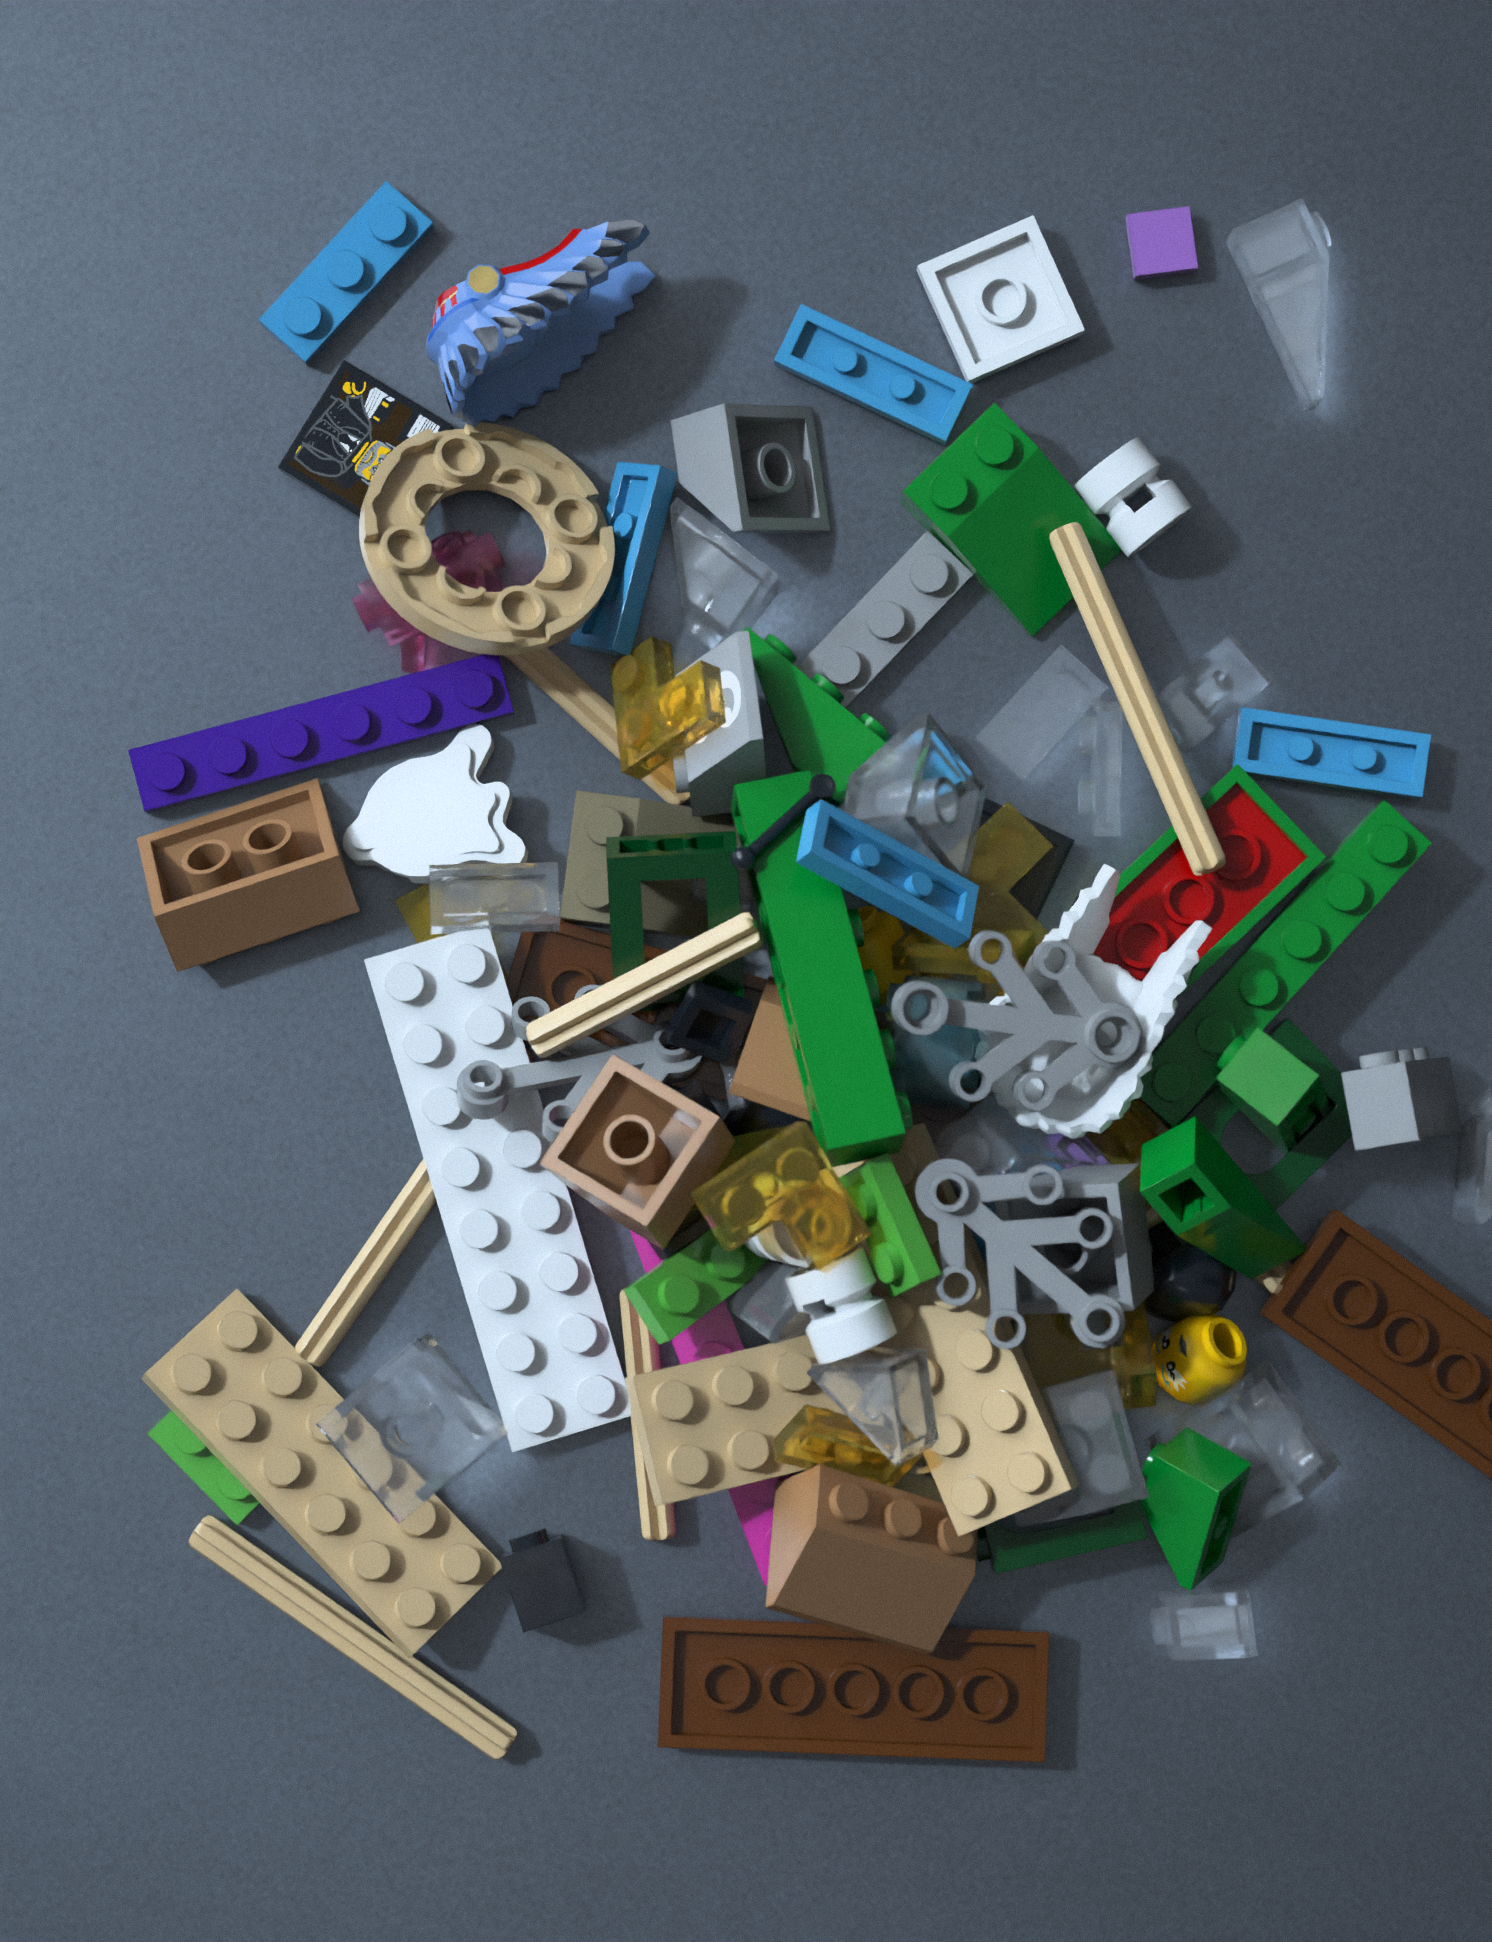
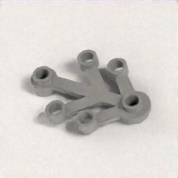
[891,930,1142,1111]
[457,985,703,1143]
[915,1158,1125,1349]

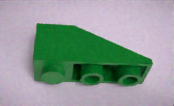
[744,627,895,815]
[1140,1116,1305,1280]

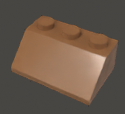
[137,778,360,972]
[766,1464,978,1655]

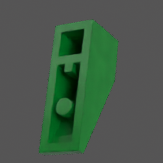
[1216,1027,1331,1155]

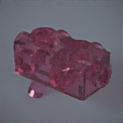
[351,529,505,673]

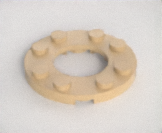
[359,422,615,655]

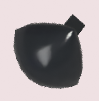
[1141,1221,1237,1322]

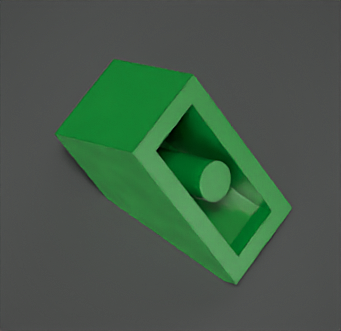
[1140,1427,1252,1591]

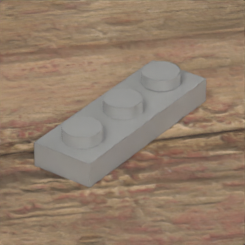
[797,530,973,709]

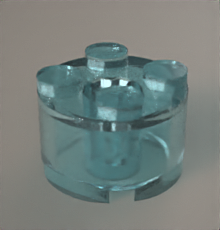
[886,974,986,1112]

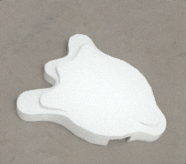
[343,723,528,884]

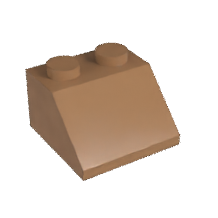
[540,1054,735,1250]

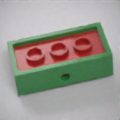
[1094,764,1326,999]

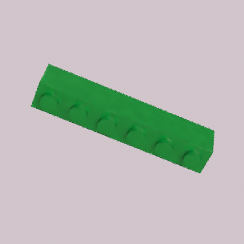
[731,770,913,1169]
[1134,800,1432,1130]

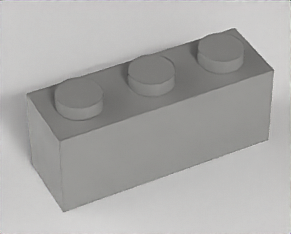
[1341,1047,1462,1151]

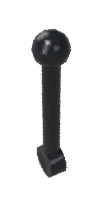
[731,773,835,872]

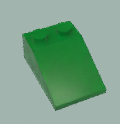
[900,403,1122,638]

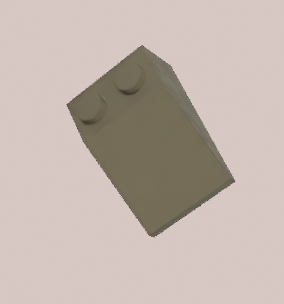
[560,790,756,939]

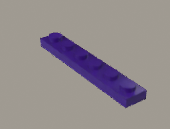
[128,654,515,814]

